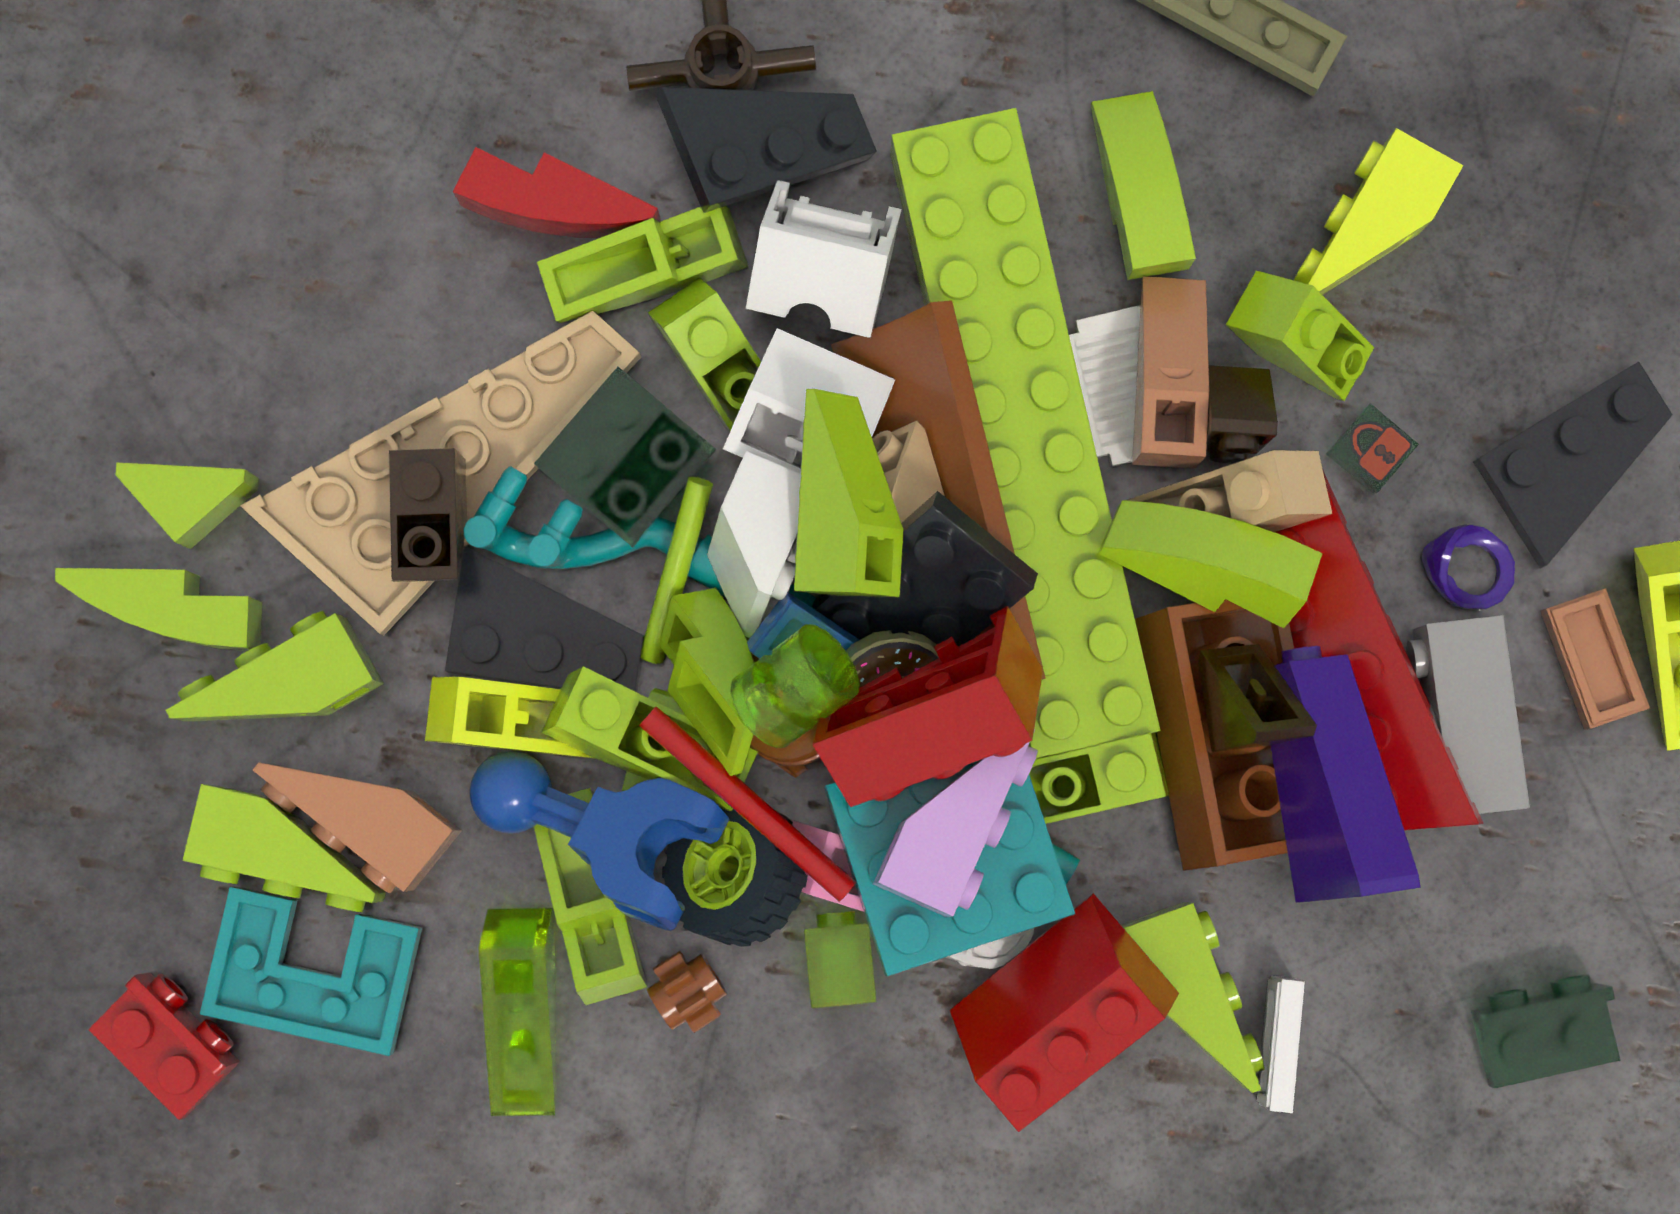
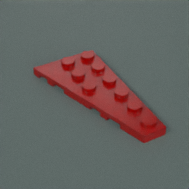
[1274,471,1484,830]

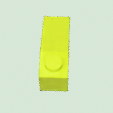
[1633,541,1680,751]
[425,677,595,759]

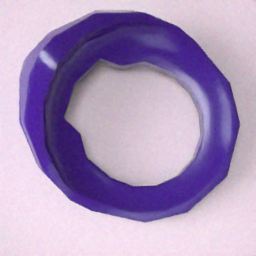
[1422,524,1515,609]

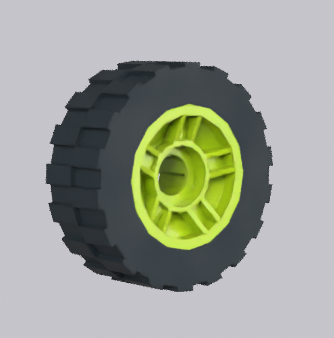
[662,808,808,947]

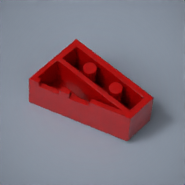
[812,606,1043,807]

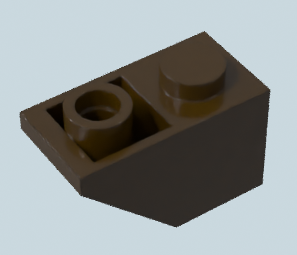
[1206,365,1278,463]
[389,448,467,582]

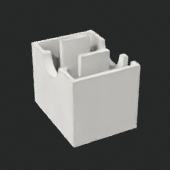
[746,180,902,338]

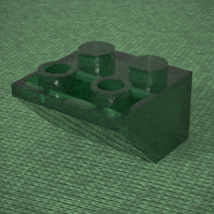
[534,367,716,548]

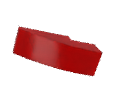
[453,147,661,238]

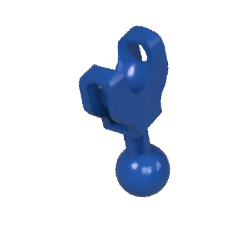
[470,751,730,931]

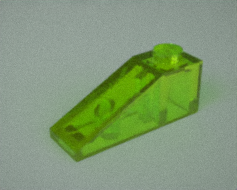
[479,908,556,1116]

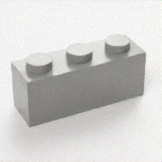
[1406,615,1530,814]

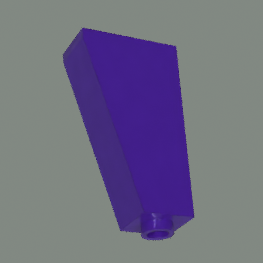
[1271,646,1421,903]

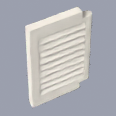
[1069,305,1140,467]

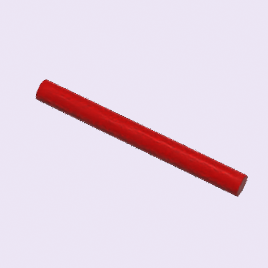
[639,706,857,902]

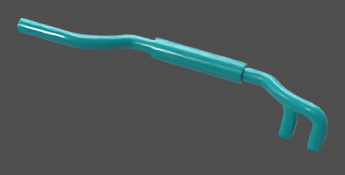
[464,466,1080,884]

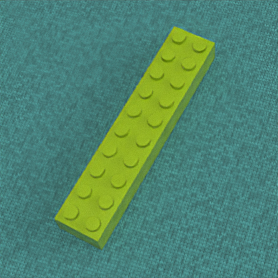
[890,108,1161,759]

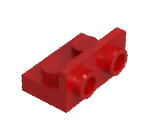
[88,972,240,1120]

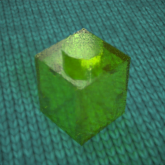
[804,911,876,1008]

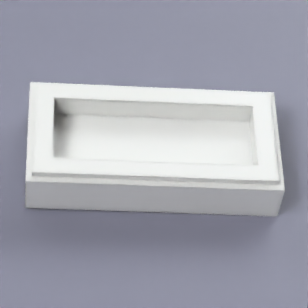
[1257,976,1305,1113]

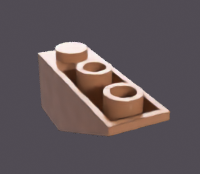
[1132,276,1209,469]
[253,763,462,893]

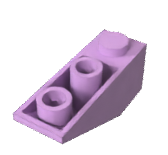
[873,729,1038,917]

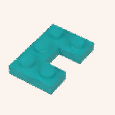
[200,886,423,1056]

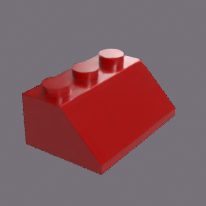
[950,893,1179,1132]

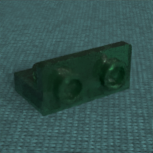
[1471,974,1621,1088]

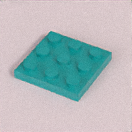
[824,761,1075,976]

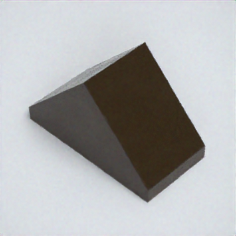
[1198,644,1317,752]

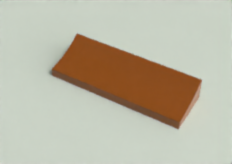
[831,300,1046,680]

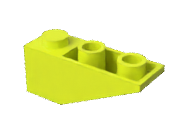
[1294,128,1463,295]

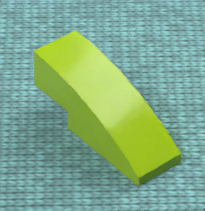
[1091,91,1196,280]
[537,206,749,323]
[1099,500,1323,628]
[55,568,262,651]
[660,588,759,776]
[534,788,647,1005]

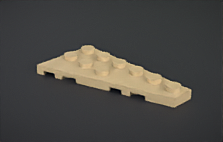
[240,311,641,636]

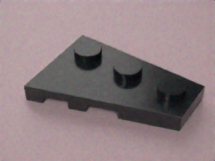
[1473,362,1673,568]

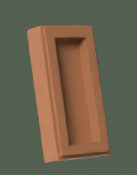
[1541,588,1650,730]

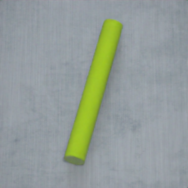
[641,477,713,664]

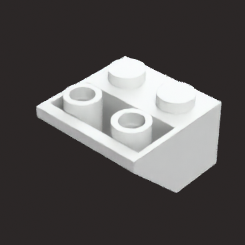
[723,328,895,474]
[707,451,801,638]

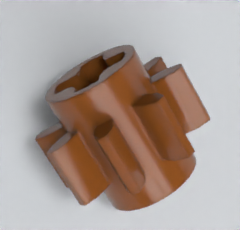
[647,951,728,1033]

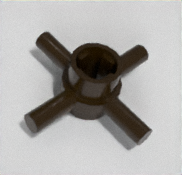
[626,0,816,91]

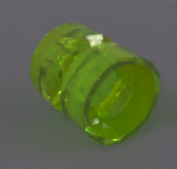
[730,624,860,748]

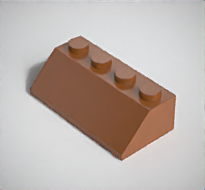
[1135,599,1294,871]

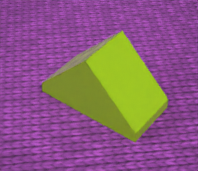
[115,462,259,549]

